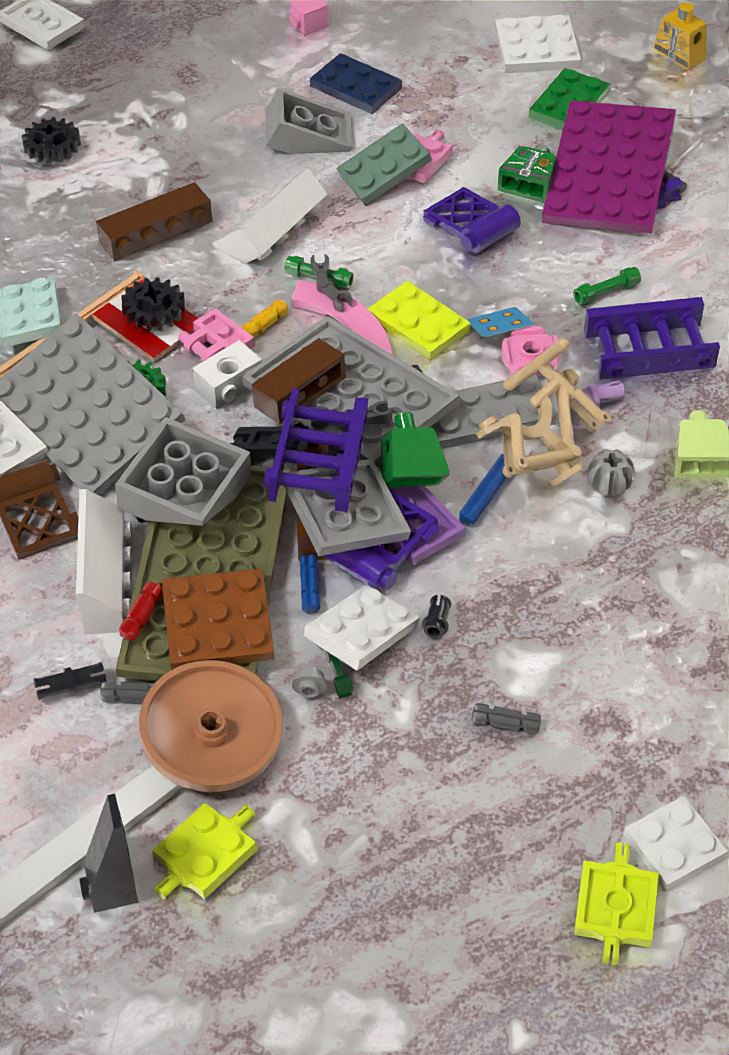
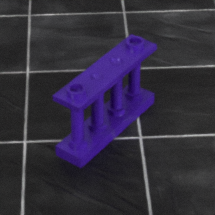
[584,297,720,380]
[264,388,369,512]

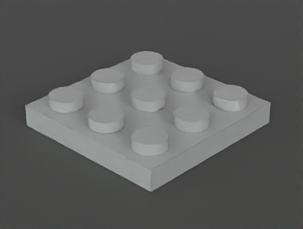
[284,459,411,556]

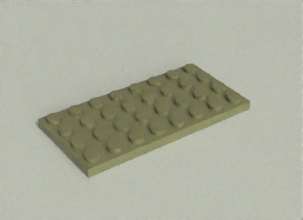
[116,465,290,681]

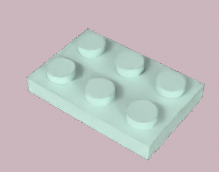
[0,277,61,347]

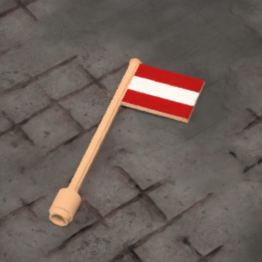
[0,270,199,378]

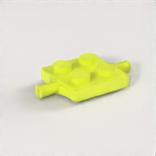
[152,803,258,899]
[574,842,659,966]

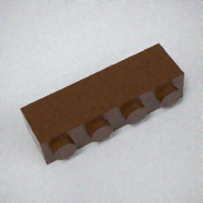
[96,182,213,261]

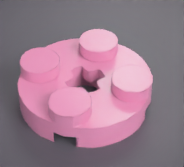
[501,326,561,377]

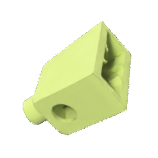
[674,410,729,478]

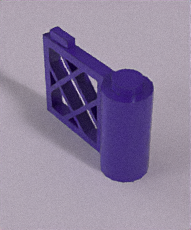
[423,187,521,254]
[326,489,439,592]

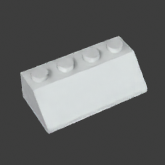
[212,167,327,263]
[76,489,132,635]

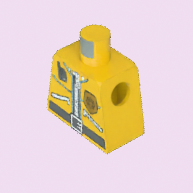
[653,2,707,70]

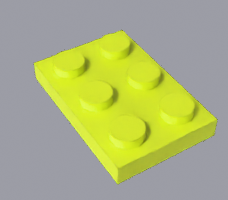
[367,280,471,360]

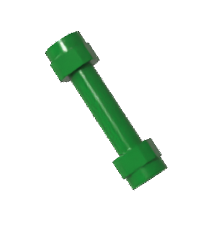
[284,255,354,289]
[573,267,641,305]

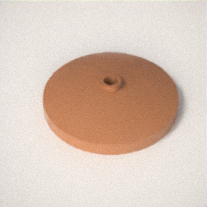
[139,660,283,792]

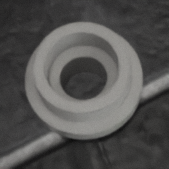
[292,667,327,698]

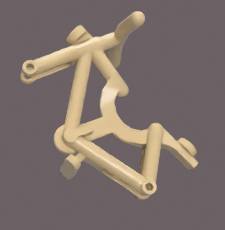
[476,338,611,487]

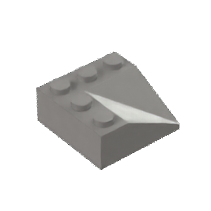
[115,417,251,526]

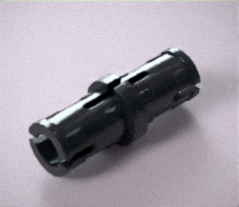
[33,662,107,700]

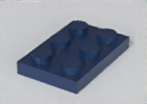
[310,53,402,114]

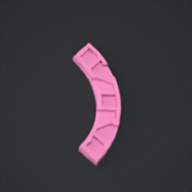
[292,280,392,354]

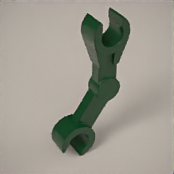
[316,644,353,699]

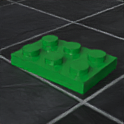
[528,68,611,130]

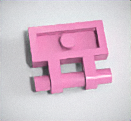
[178,308,255,362]

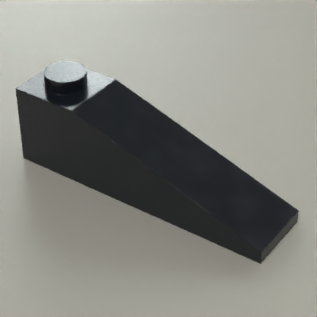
[79,793,139,913]

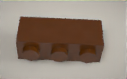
[251,338,346,425]

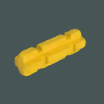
[241,299,288,338]

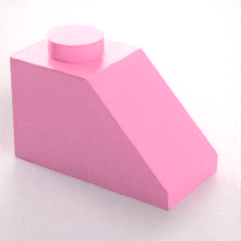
[289,0,329,36]

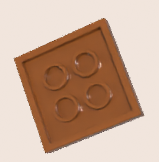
[162,568,274,670]

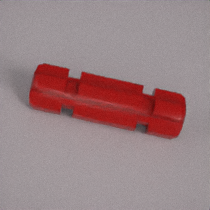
[119,581,163,641]

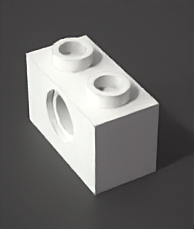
[192,340,262,409]

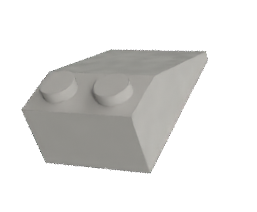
[265,88,352,154]

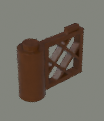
[0,459,79,560]

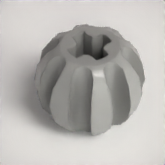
[587,449,635,496]

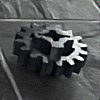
[22,117,81,164]
[121,277,185,331]

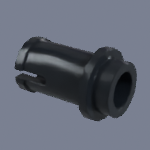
[422,595,452,639]

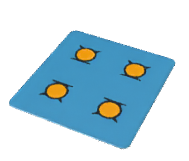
[466,307,534,337]

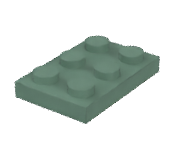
[336,123,432,206]

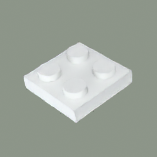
[623,795,728,892]

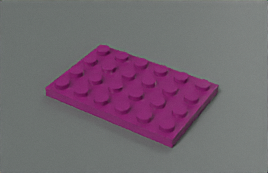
[541,101,676,233]

